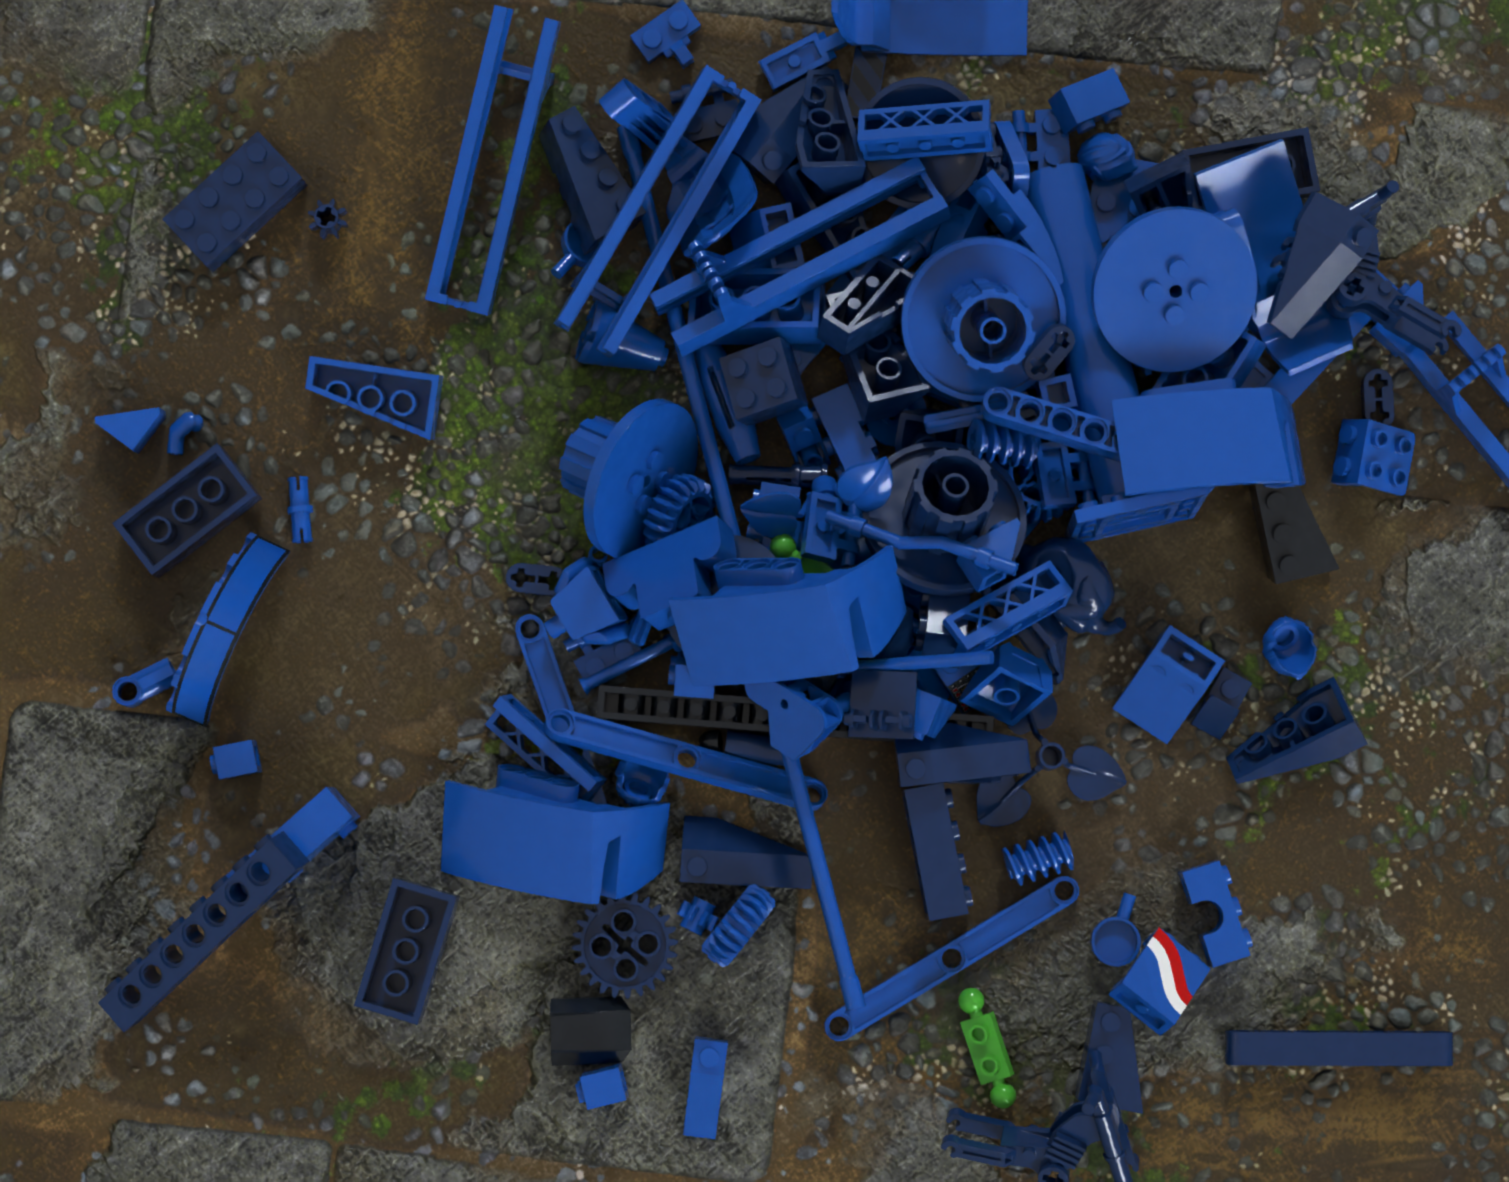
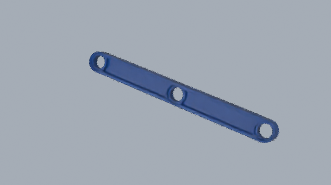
[515,614,608,804]
[544,708,828,811]
[824,876,1079,1041]

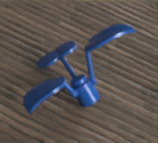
[740,456,893,569]

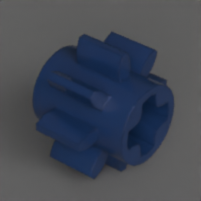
[308,199,349,240]

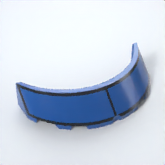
[166,532,290,727]

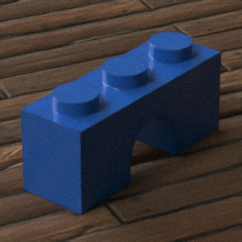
[1178,860,1253,968]

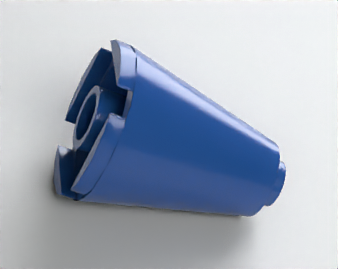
[575,300,669,371]

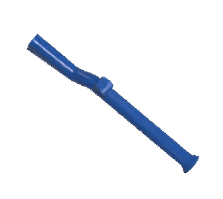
[578,634,682,695]

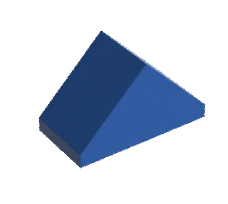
[95,407,166,454]

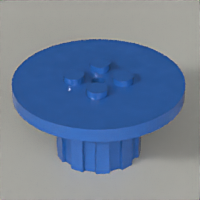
[1091,206,1258,372]
[900,236,1067,402]
[559,399,698,558]

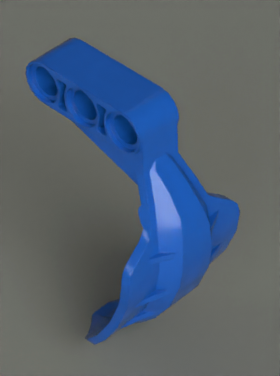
[599,78,758,258]

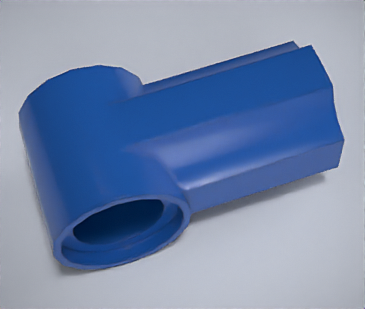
[112,658,176,708]

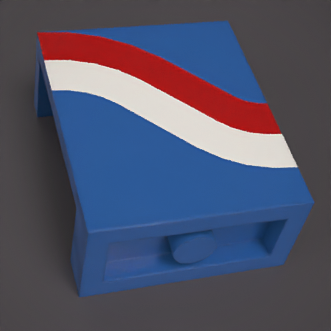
[1108,927,1211,1036]

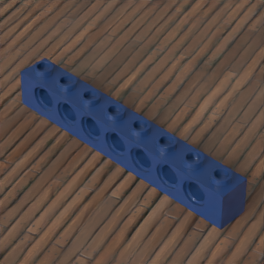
[98,831,310,1032]

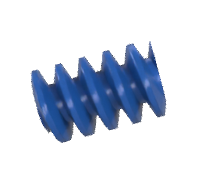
[966,418,1041,469]
[1001,830,1074,886]

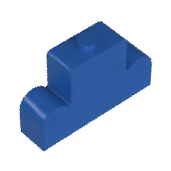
[602,516,737,631]

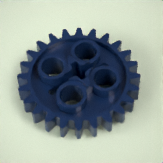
[572,892,679,999]

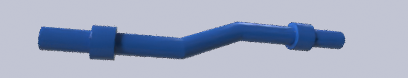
[825,510,1019,576]

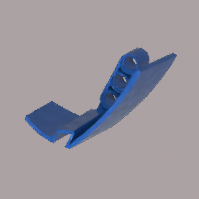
[831,0,1028,56]
[1193,139,1353,376]
[1111,378,1306,496]
[668,545,907,686]
[441,764,670,904]

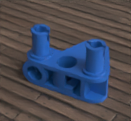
[744,679,851,761]

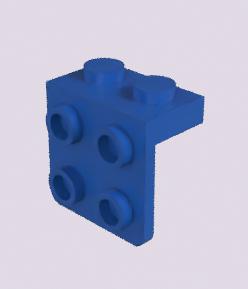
[1331,419,1415,496]

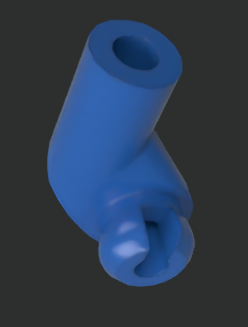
[167,412,203,455]

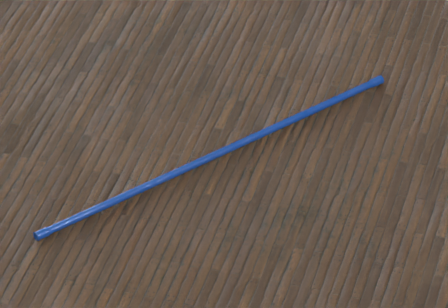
[617,126,866,1011]

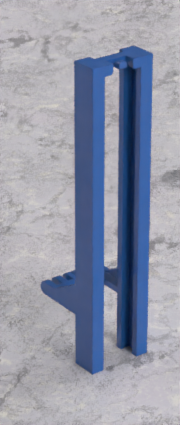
[425,5,561,316]
[553,65,762,358]
[649,157,950,357]
[1399,311,1509,488]

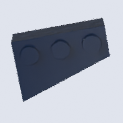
[1124,152,1193,215]
[817,254,913,355]
[1074,1000,1143,1114]

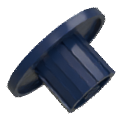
[861,441,1027,596]

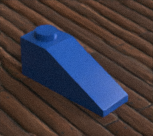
[683,1036,728,1139]

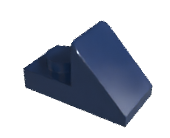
[1191,667,1252,740]

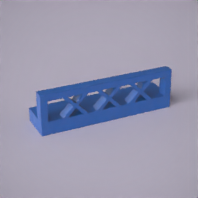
[857,99,993,161]
[942,560,1073,653]
[484,694,607,801]

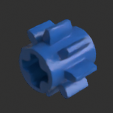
[677,896,719,936]

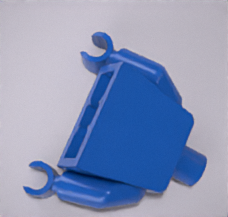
[544,546,636,645]

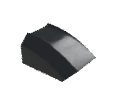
[550,996,632,1066]

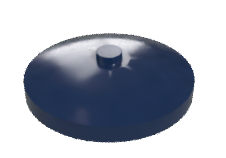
[856,77,986,209]

